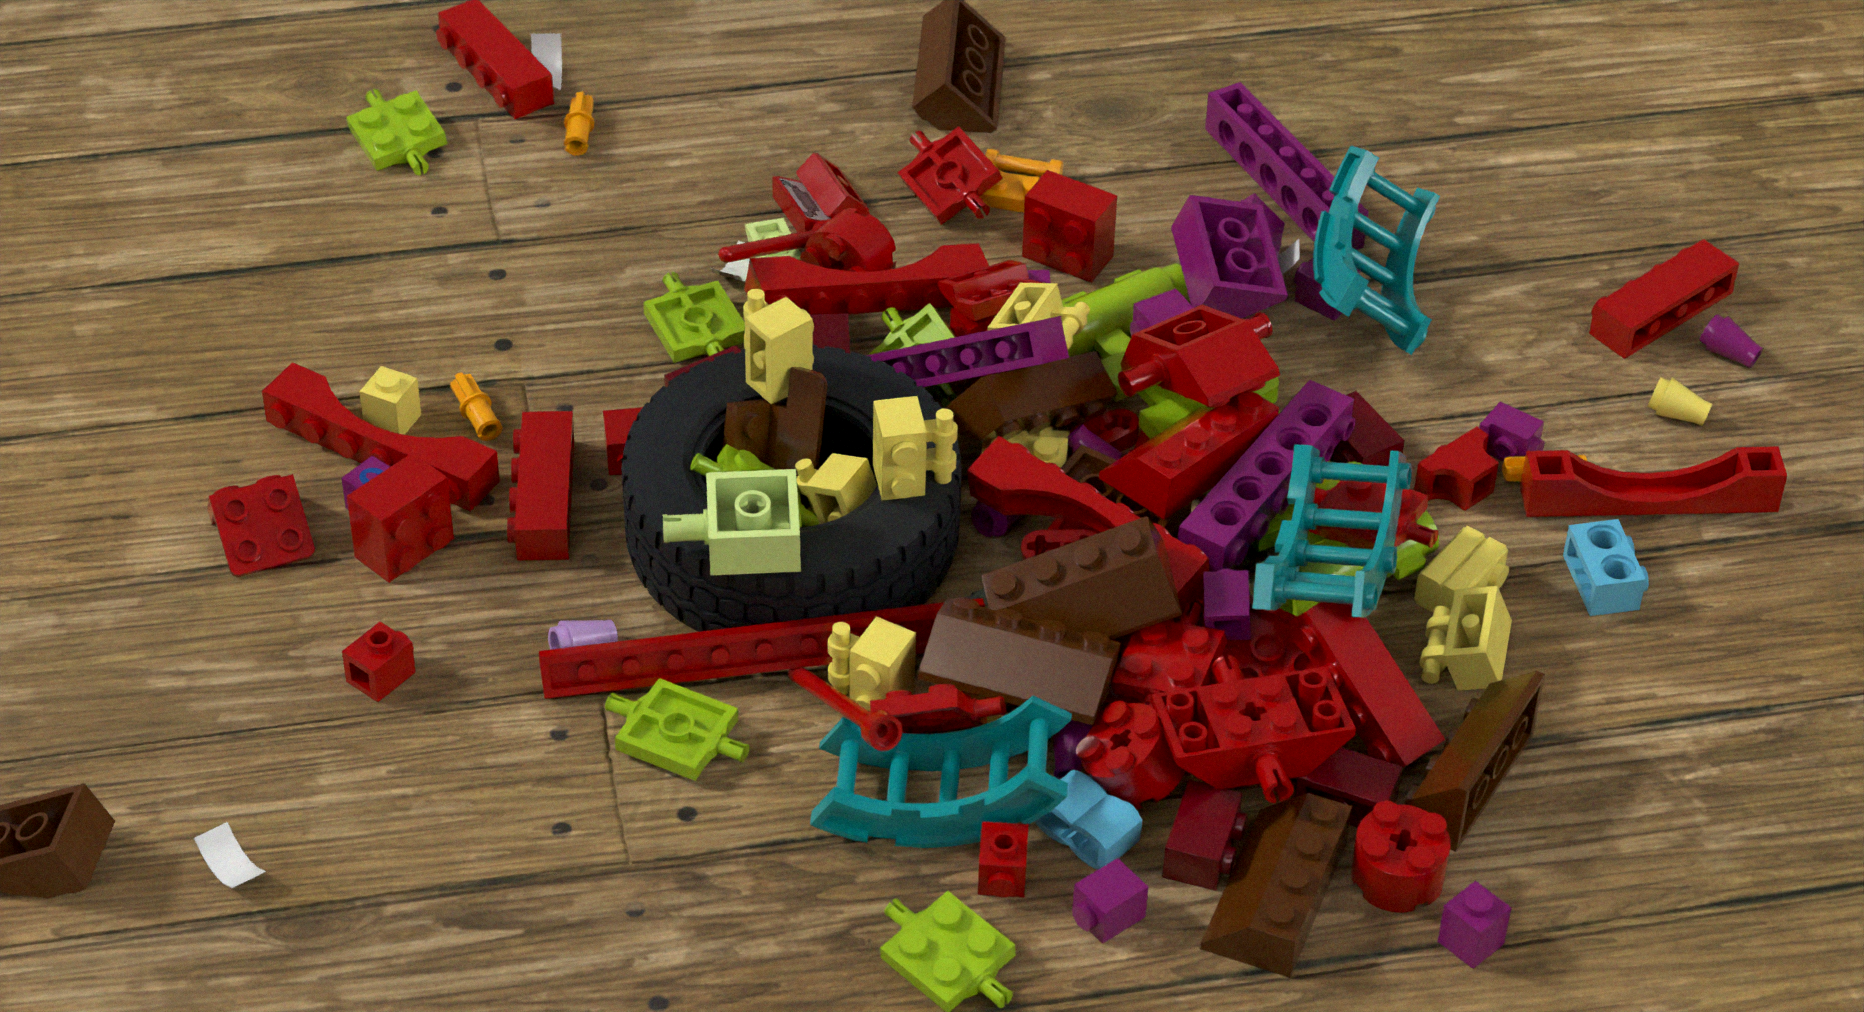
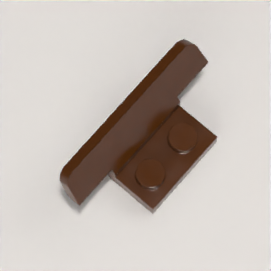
[722,367,828,510]

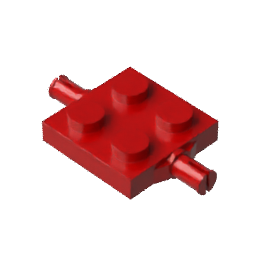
[897,126,1003,225]
[1308,480,1438,549]
[1111,602,1227,707]
[870,684,1006,734]

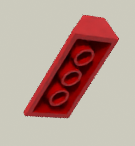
[1099,391,1279,519]

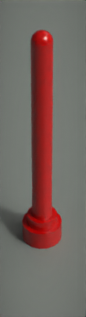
[718,219,831,263]
[788,668,902,751]

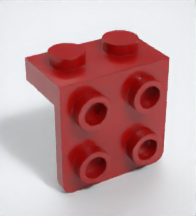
[207,474,315,577]

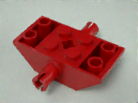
[1117,304,1280,407]
[1151,655,1356,803]

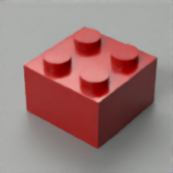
[1022,170,1118,283]
[347,452,454,583]

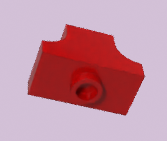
[1414,426,1499,511]

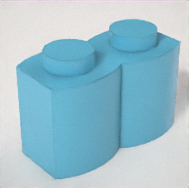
[1034,770,1143,870]

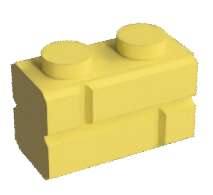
[1414,525,1509,612]

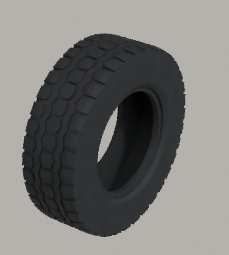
[621,345,962,632]

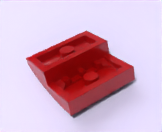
[938,260,1043,321]

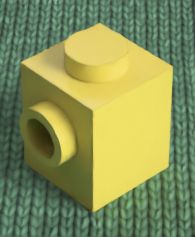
[359,366,421,435]

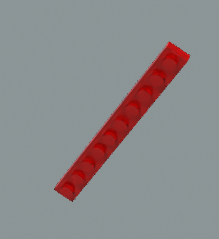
[539,598,985,699]

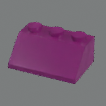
[1171,195,1288,318]

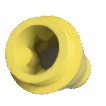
[1647,377,1712,426]

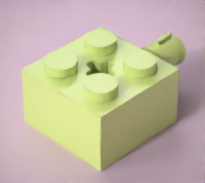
[663,469,801,575]

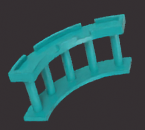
[1313,145,1440,355]
[1252,444,1412,618]
[810,695,1072,848]

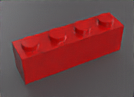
[436,0,554,119]
[1589,239,1739,359]
[507,411,575,561]
[1287,602,1445,767]

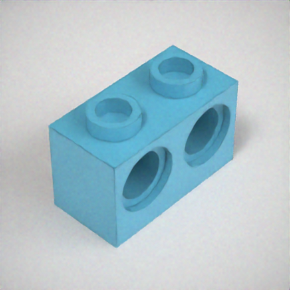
[1563,519,1649,616]

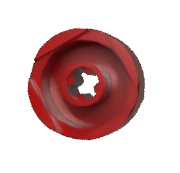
[800,208,897,272]
[1076,700,1185,810]
[1351,801,1451,913]

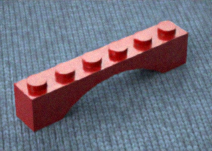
[744,243,989,315]
[262,362,500,512]
[967,436,1210,618]
[1520,446,1787,517]

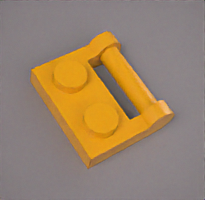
[980,148,1063,213]

